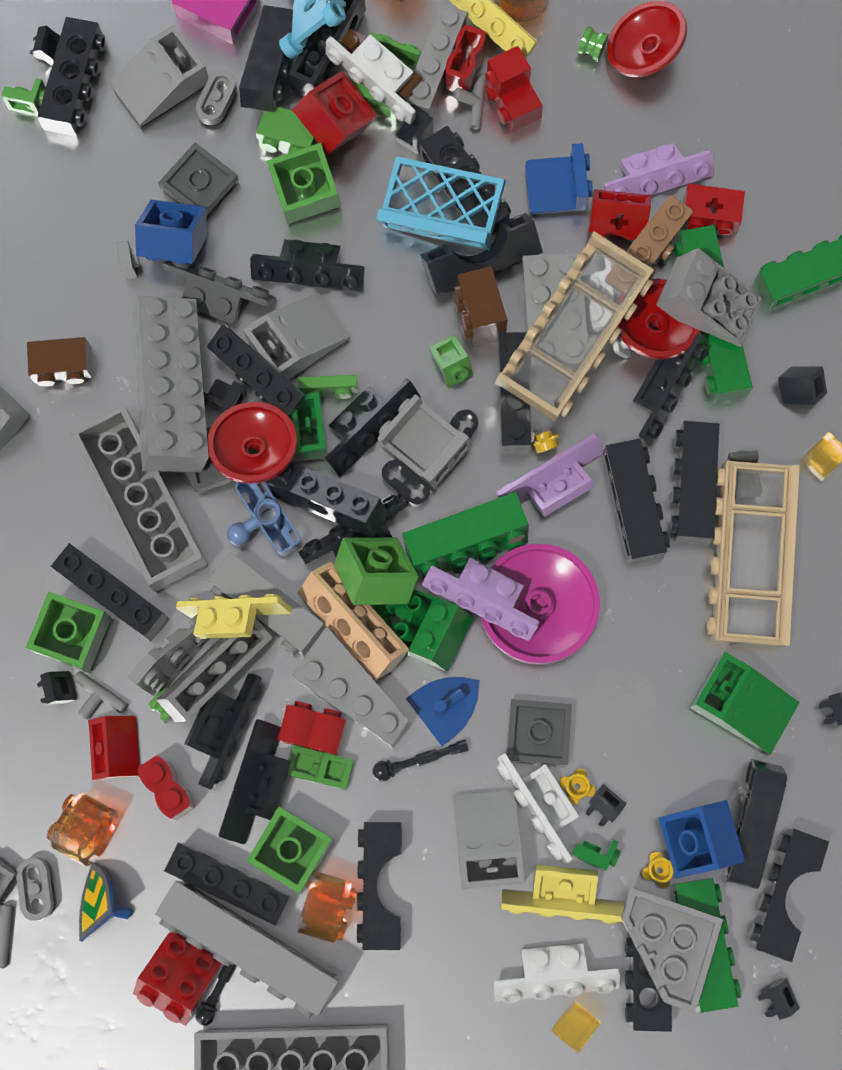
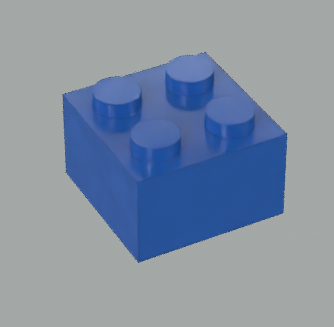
[135,199,207,265]
[659,800,745,879]

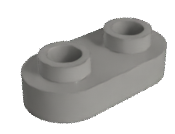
[196,71,237,125]
[16,858,54,921]

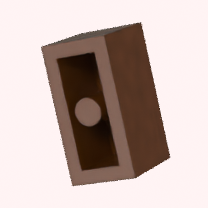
[27,337,92,386]

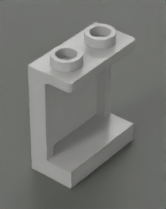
[378,395,473,489]

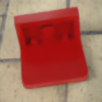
[133,932,222,1026]

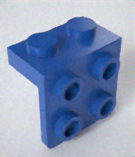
[525,143,593,214]

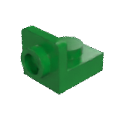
[571,839,621,871]

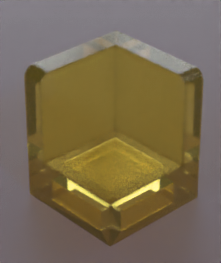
[801,432,842,481]
[552,1000,601,1054]

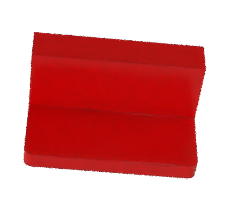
[88,715,139,781]

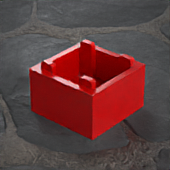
[292,71,378,155]

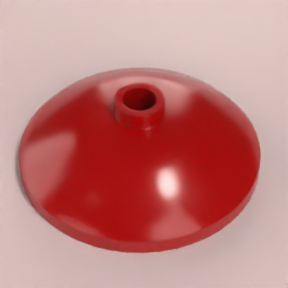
[607,1,688,77]
[617,278,701,359]
[207,402,297,484]

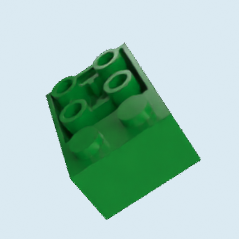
[250,392,328,462]
[373,589,474,672]
[690,652,800,755]

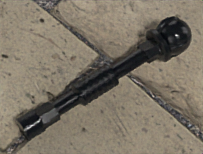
[372,739,469,781]
[195,964,236,1026]

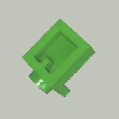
[1,78,46,116]
[429,335,474,387]

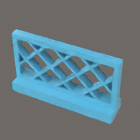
[376,156,506,251]

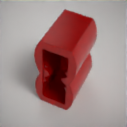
[446,25,485,92]
[278,701,347,756]
[138,755,195,820]

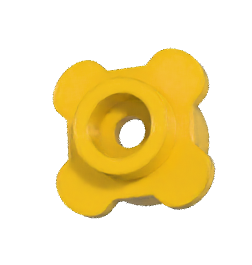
[532,430,560,453]
[559,769,595,805]
[642,852,674,889]

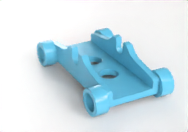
[279,0,346,59]

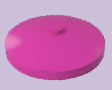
[480,544,600,664]

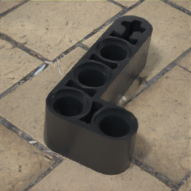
[726,759,787,889]

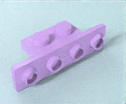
[604,143,714,195]
[496,433,603,517]
[422,558,539,641]

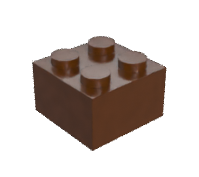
[453,266,508,348]

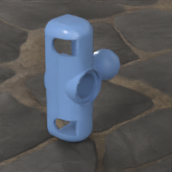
[227,482,301,556]

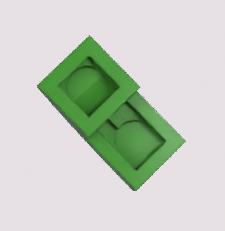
[288,745,353,790]

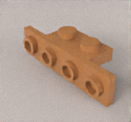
[605,196,693,296]

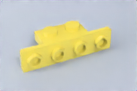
[449,0,537,60]
[176,594,292,639]
[501,865,625,924]

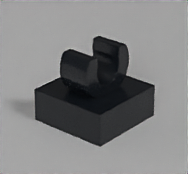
[30,25,60,65]
[37,671,76,704]
[819,692,842,725]
[586,784,627,826]
[758,978,800,1020]

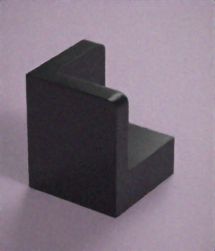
[395,105,433,155]
[778,366,827,405]
[203,379,247,413]

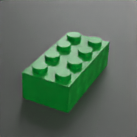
[402,492,529,582]

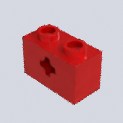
[683,183,745,235]
[589,189,651,240]

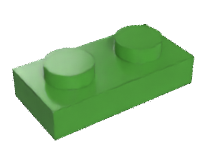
[298,375,358,399]

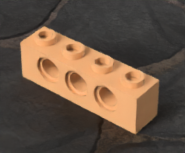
[297,562,409,681]

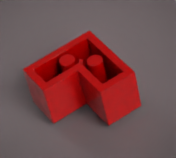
[484,46,543,132]

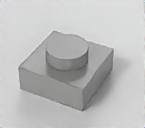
[117,241,140,280]

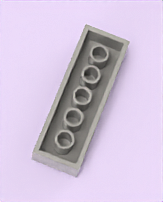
[132,296,209,472]
[71,405,208,592]
[155,881,342,1017]
[194,1025,389,1070]

